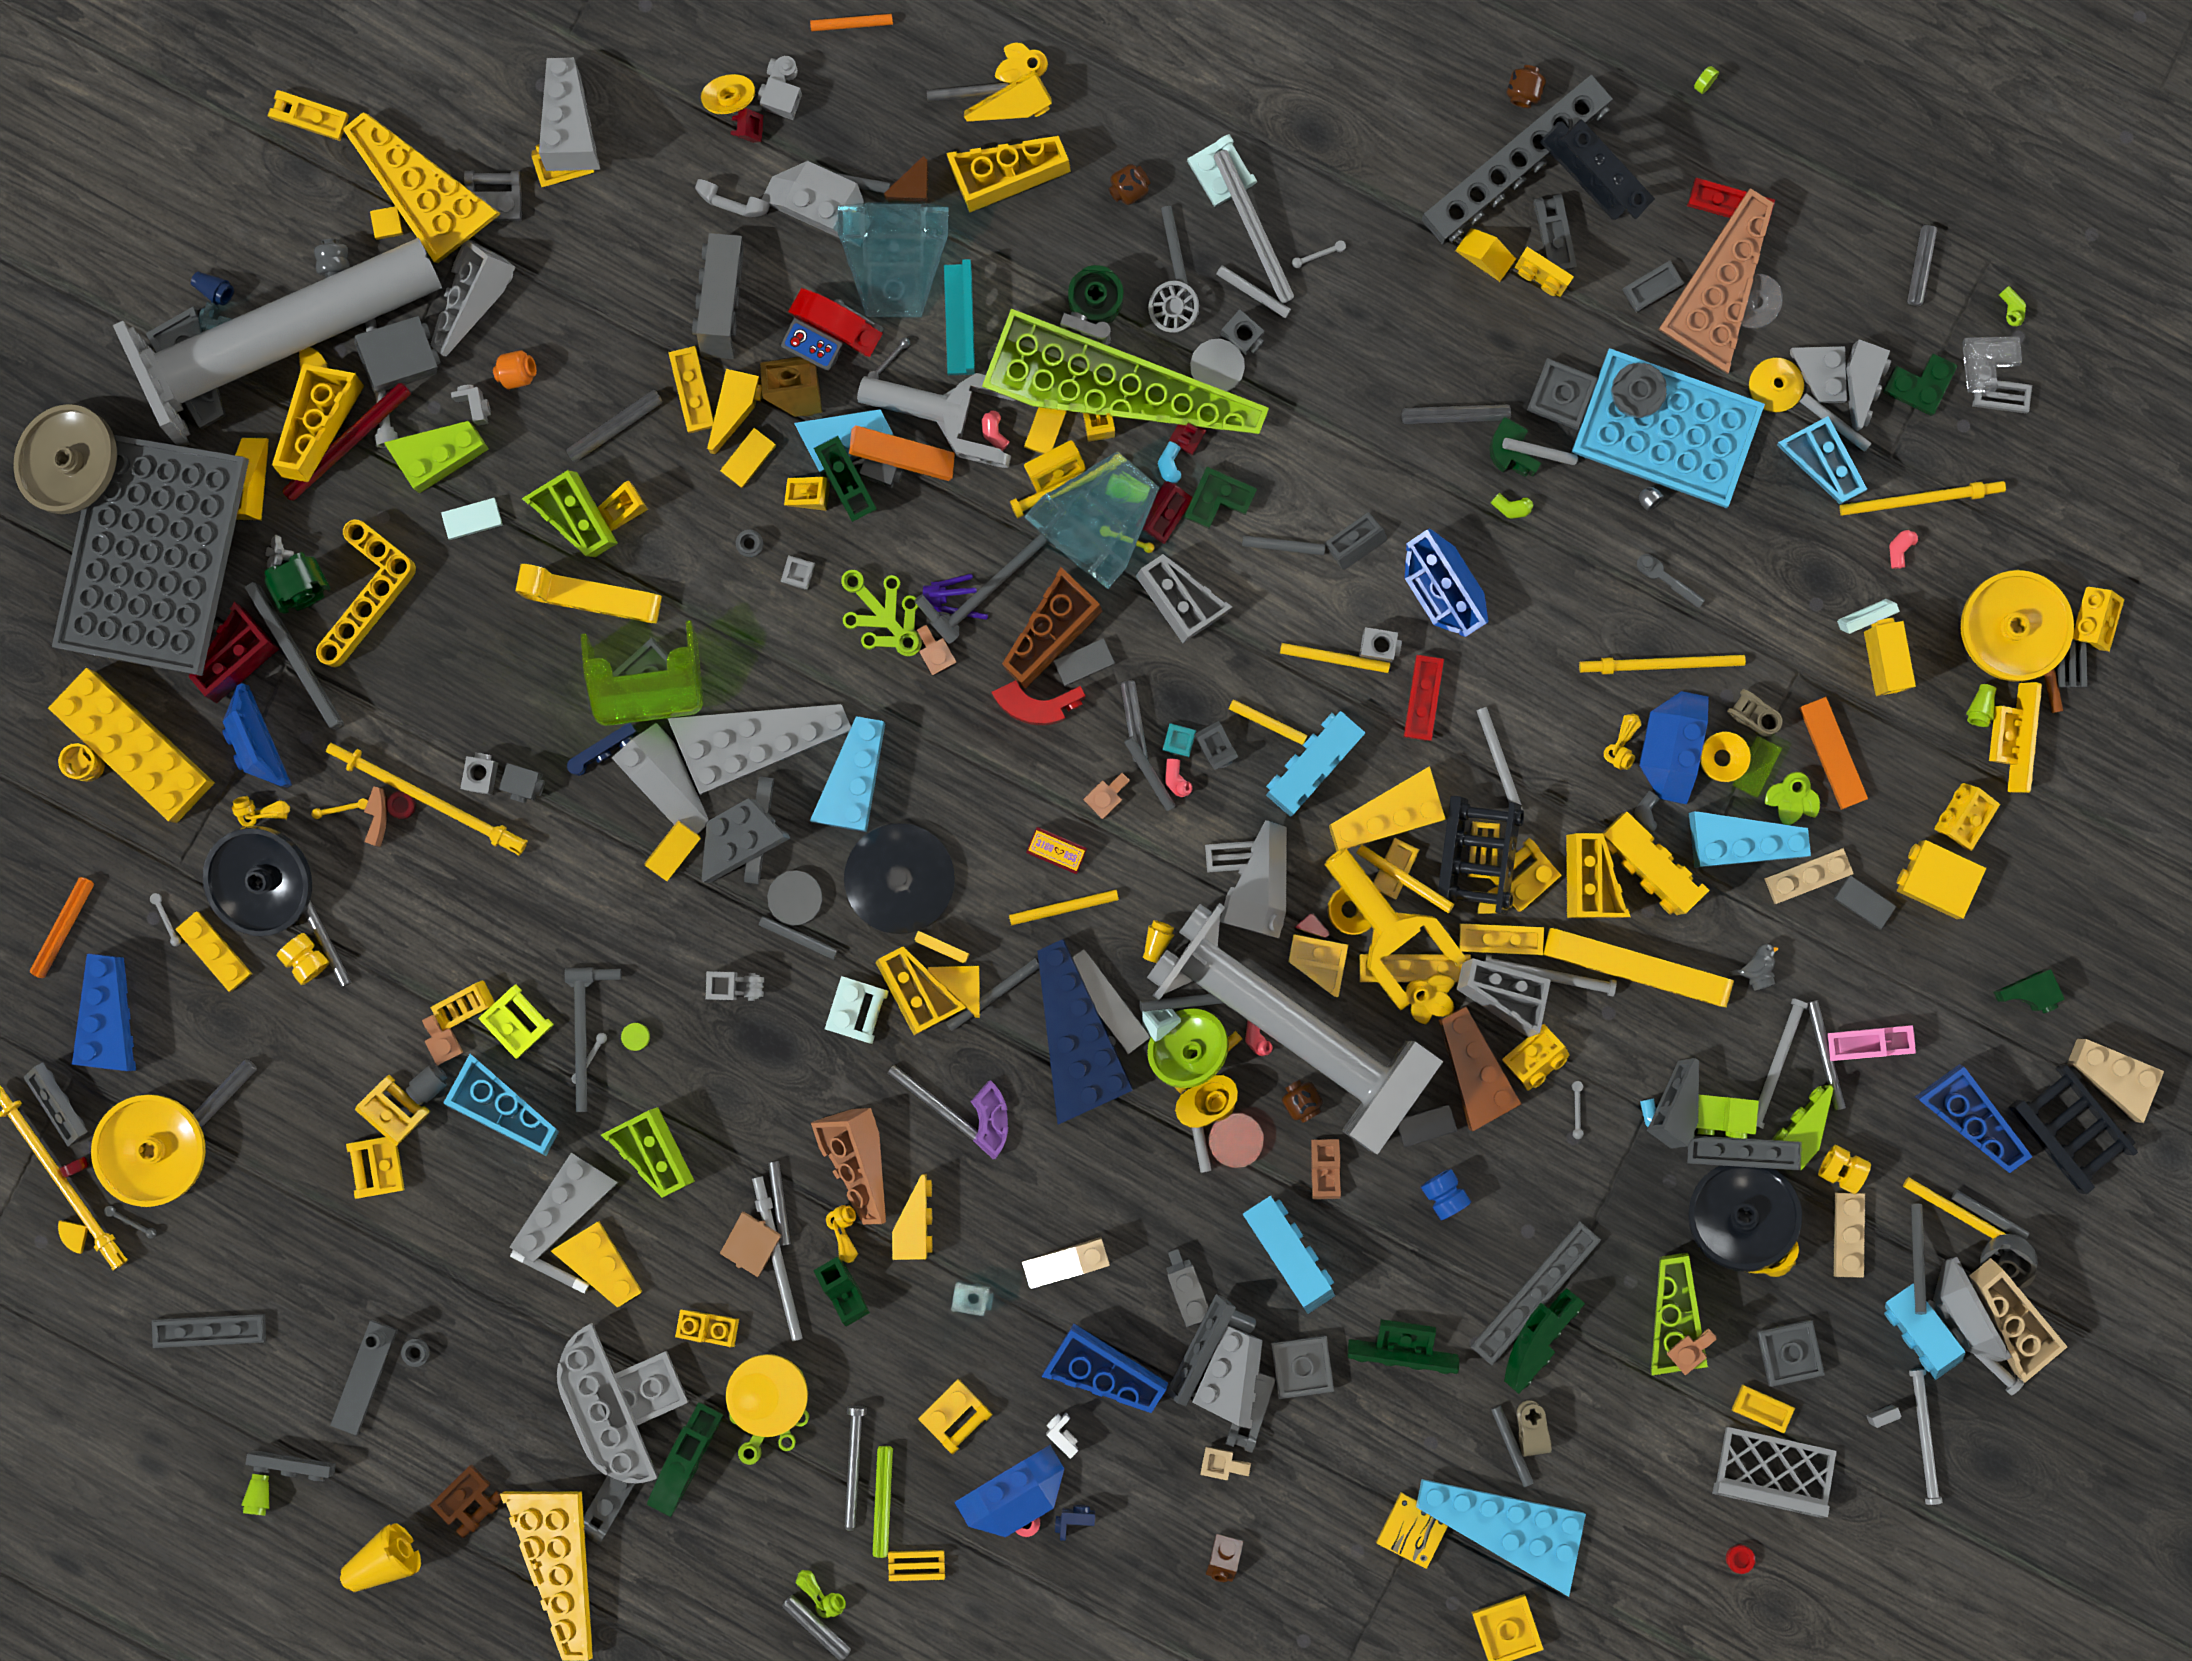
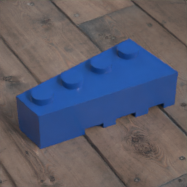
[1915,1064,2032,1173]
[1042,1324,1168,1413]

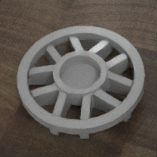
[1149,281,1199,333]

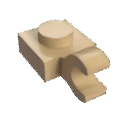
[1200,1446,1251,1480]

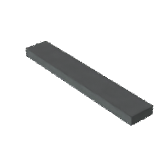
[245,582,344,730]
[1470,1221,1601,1365]

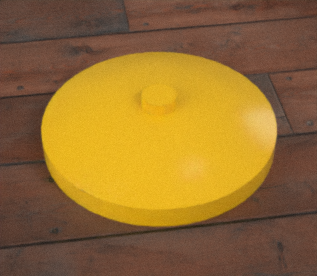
[1961,570,2074,682]
[91,1095,205,1207]

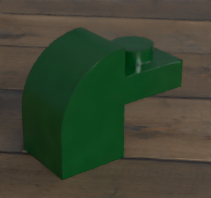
[1489,417,1541,477]
[813,1256,870,1327]

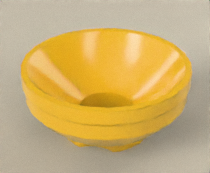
[1700,732,1751,782]
[1327,887,1371,935]

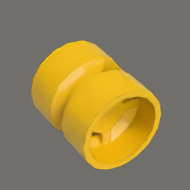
[58,743,105,782]
[276,933,330,985]
[1818,1145,1871,1194]

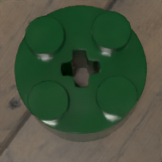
[1068,265,1123,324]
[264,552,330,614]

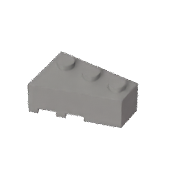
[1457,958,1551,1037]
[1192,1326,1262,1429]

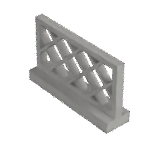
[1712,1427,1836,1518]

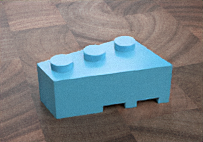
[794,410,894,477]
[1777,416,1867,504]
[1884,1284,1965,1380]

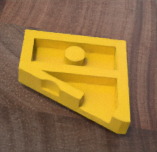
[1288,934,1348,997]

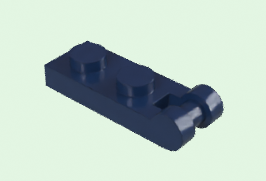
[567,722,639,776]

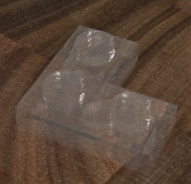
[1962,337,2022,392]

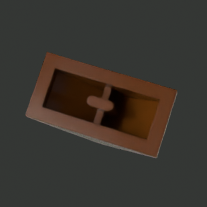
[884,156,929,204]

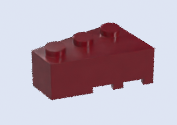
[188,602,279,703]

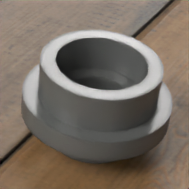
[736,530,763,557]
[401,1339,430,1367]

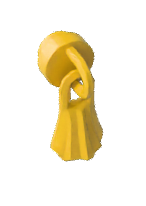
[1604,714,1642,770]
[232,796,290,827]
[826,1205,858,1263]

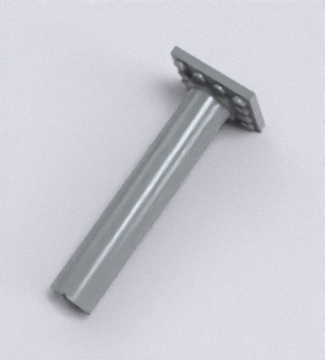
[113,238,442,447]

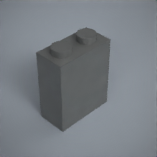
[354,316,440,394]

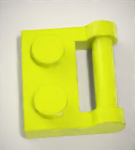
[478,985,554,1059]

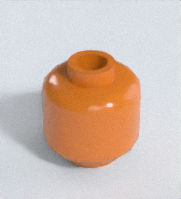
[493,350,537,389]

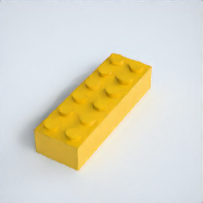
[48,668,215,823]

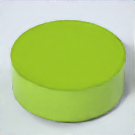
[1694,66,1719,94]
[621,1023,650,1051]

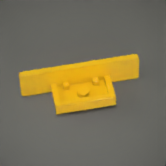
[1989,682,2042,793]

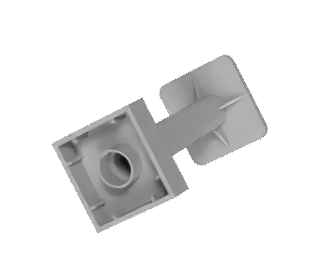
[1147,903,1443,1155]

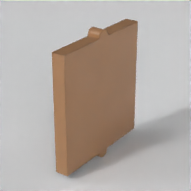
[720,1212,782,1277]

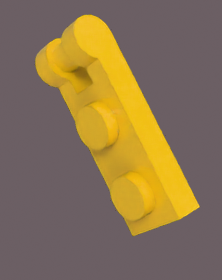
[268,90,349,141]

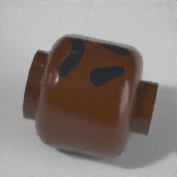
[1506,65,1546,108]
[1108,164,1151,205]
[1282,1080,1323,1123]

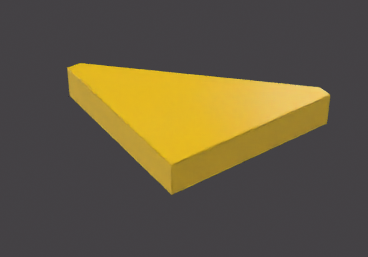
[928,966,980,1018]

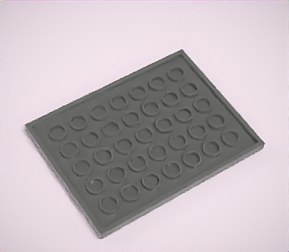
[52,435,249,676]

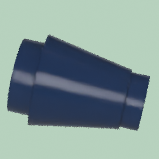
[191,271,234,306]

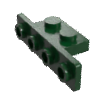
[1348,1319,1459,1374]

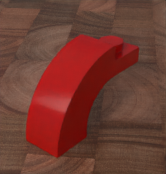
[788,288,883,357]
[991,680,1085,725]

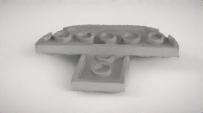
[557,1323,689,1483]

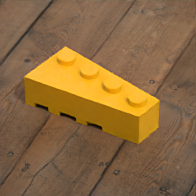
[946,136,1071,213]
[272,364,364,482]
[1329,766,1445,852]
[1602,812,1710,915]

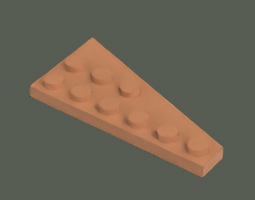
[1658,188,1773,374]

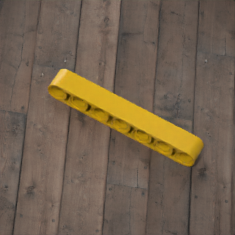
[1543,928,1734,1008]

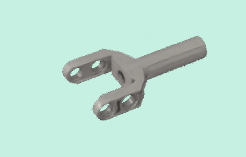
[857,373,1015,468]

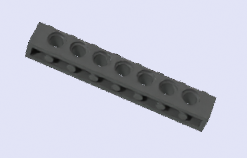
[1421,74,1613,245]

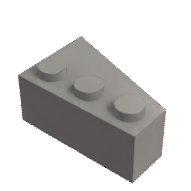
[1136,554,1232,643]

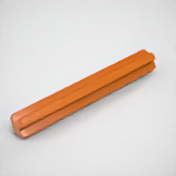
[30,877,94,978]

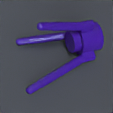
[923,574,988,620]

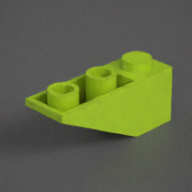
[1772,1085,1833,1170]

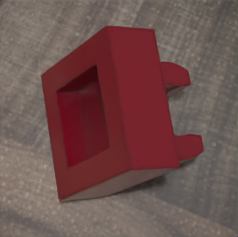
[731,108,763,143]
[1169,422,1206,455]

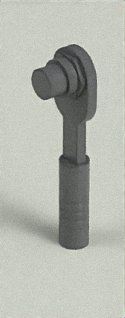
[1637,554,1705,608]

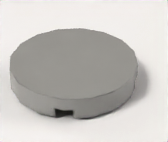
[1190,339,1245,392]

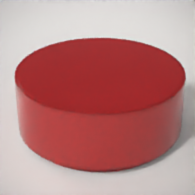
[1726,1544,1755,1574]

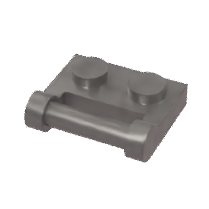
[464,170,522,221]
[1060,312,1111,346]

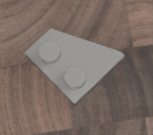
[1790,346,1847,403]

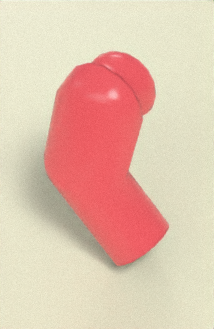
[982,410,1010,452]
[1889,530,1918,569]
[1165,759,1192,797]
[1245,1021,1273,1056]

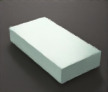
[441,498,503,540]
[1837,599,1900,634]

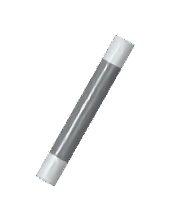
[510,1250,590,1294]

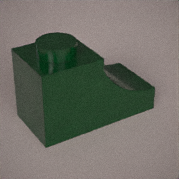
[1994,969,2065,1014]

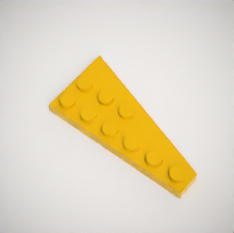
[343,112,501,263]
[500,1491,593,1661]

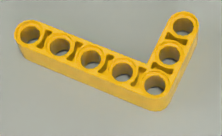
[316,519,416,667]
[515,564,662,623]

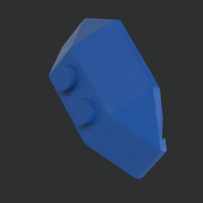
[1405,528,1489,637]
[223,683,292,788]
[1639,691,1708,805]
[955,1445,1064,1537]

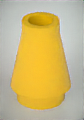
[1143,920,1174,963]

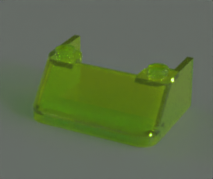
[581,620,703,726]

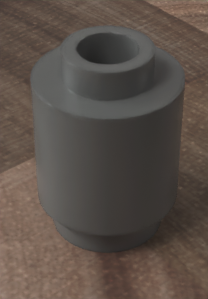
[405,1065,448,1106]

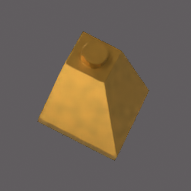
[760,357,822,417]

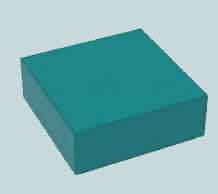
[1162,723,1196,757]

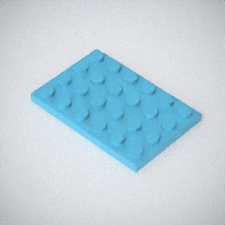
[1571,348,1765,508]

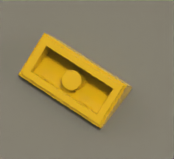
[1024,440,1087,493]

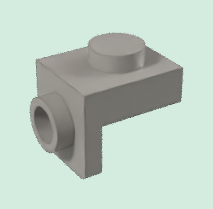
[451,385,491,426]

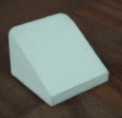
[1142,1009,1181,1042]

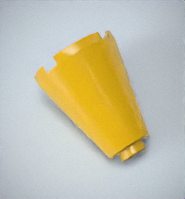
[340,1523,421,1592]

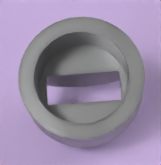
[1639,487,1664,511]

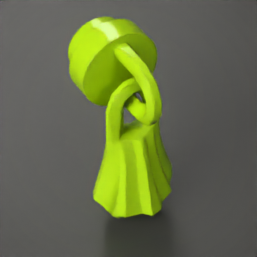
[796,1570,846,1618]

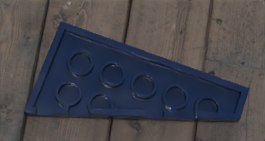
[1037,939,1134,1125]

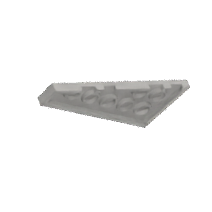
[667,704,851,795]

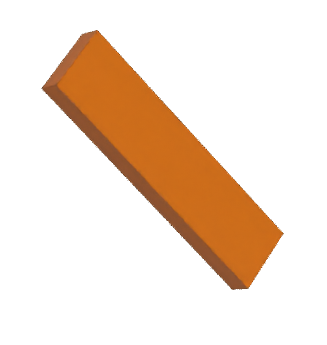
[849,425,955,481]
[1799,697,1868,809]

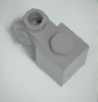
[758,56,802,120]
[706,971,764,1001]

